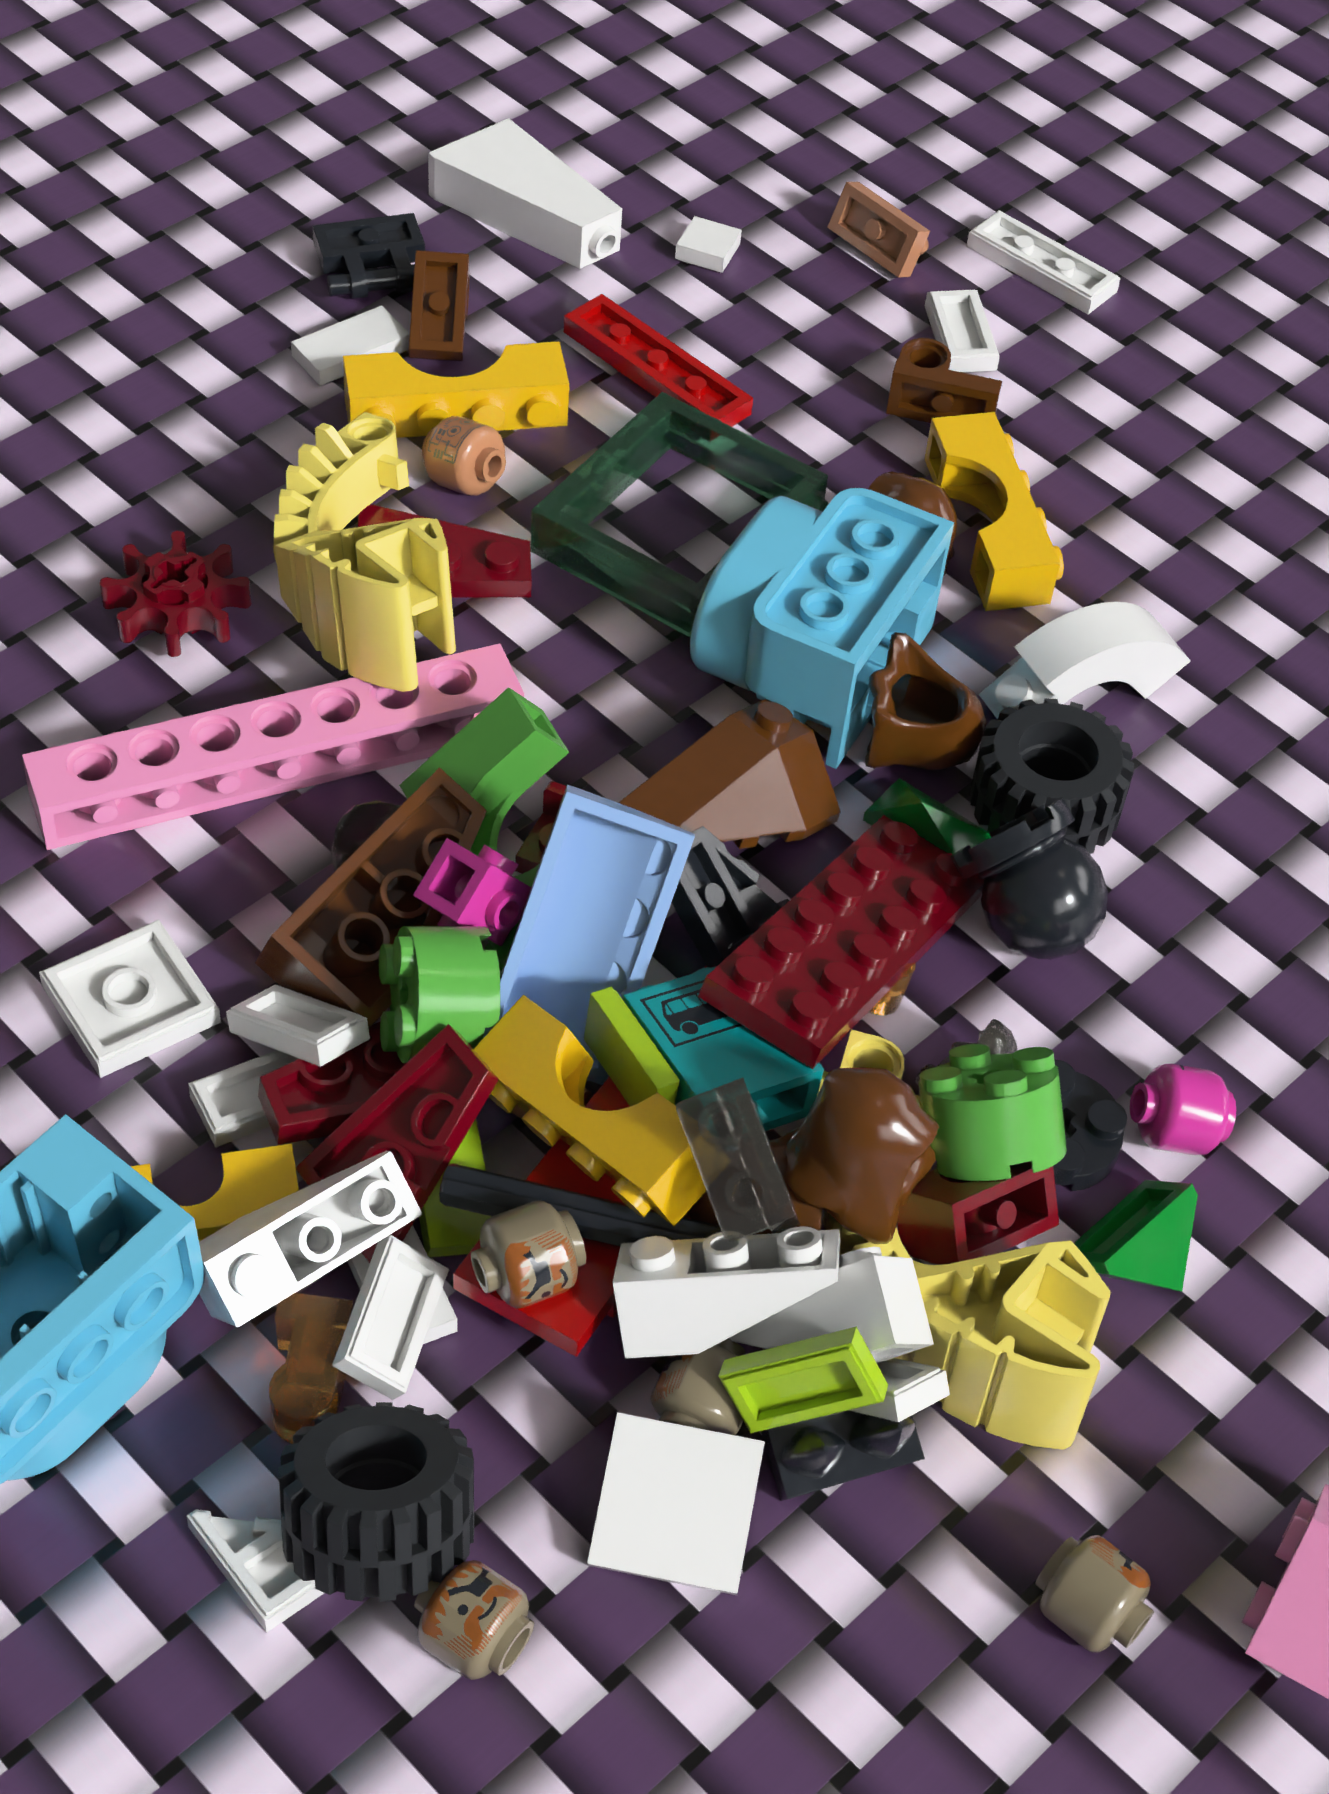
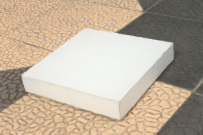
[39,920,221,1078]
[587,1412,765,1595]

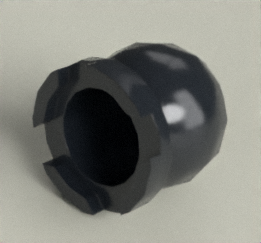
[951,797,1108,960]

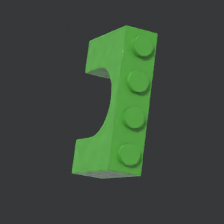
[399,687,569,972]

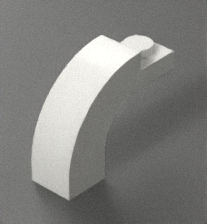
[979,602,1191,719]

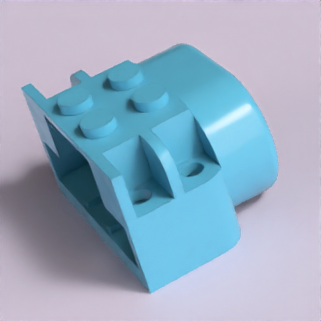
[690,488,954,769]
[0,1114,205,1484]

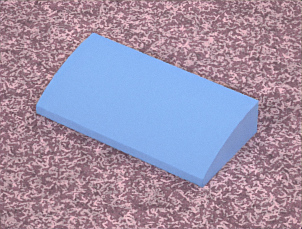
[483,784,695,1085]

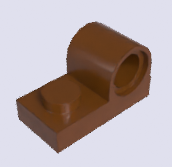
[409,250,470,361]
[886,338,1002,423]

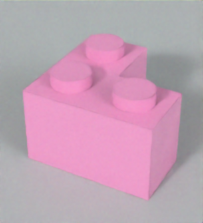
[1241,1484,1329,1699]

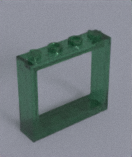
[530,392,829,638]

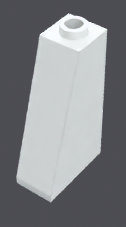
[428,118,622,269]

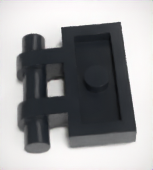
[312,213,425,299]

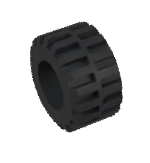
[970,698,1134,854]
[278,1402,474,1602]

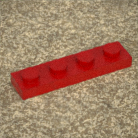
[563,294,753,438]

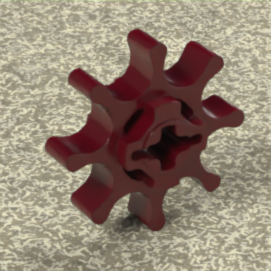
[100,531,251,657]

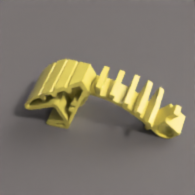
[273,412,456,692]
[817,1029,1110,1450]

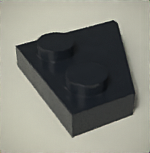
[671,826,789,968]

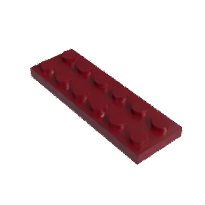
[698,815,984,1069]

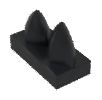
[761,1410,925,1501]

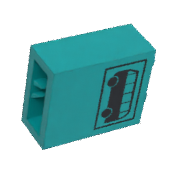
[623,966,824,1145]

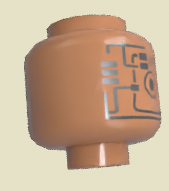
[422,416,506,496]

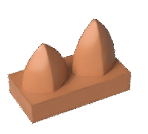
[827,182,930,278]

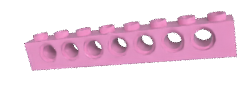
[22,643,524,850]

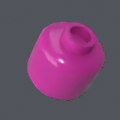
[1130,1064,1236,1155]

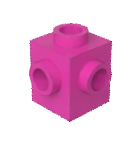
[413,838,531,946]

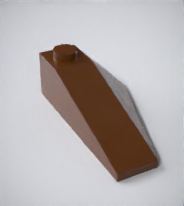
[618,699,841,849]
[255,767,487,1029]

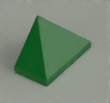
[863,778,991,854]
[1074,1180,1198,1292]

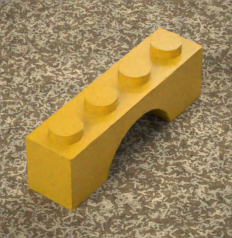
[343,341,569,438]
[924,412,1064,611]
[474,995,731,1227]

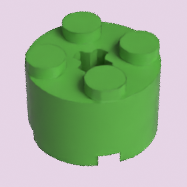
[379,926,500,1063]
[919,1044,1067,1181]

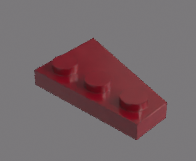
[358,504,532,598]
[258,1022,406,1145]
[295,1024,498,1263]

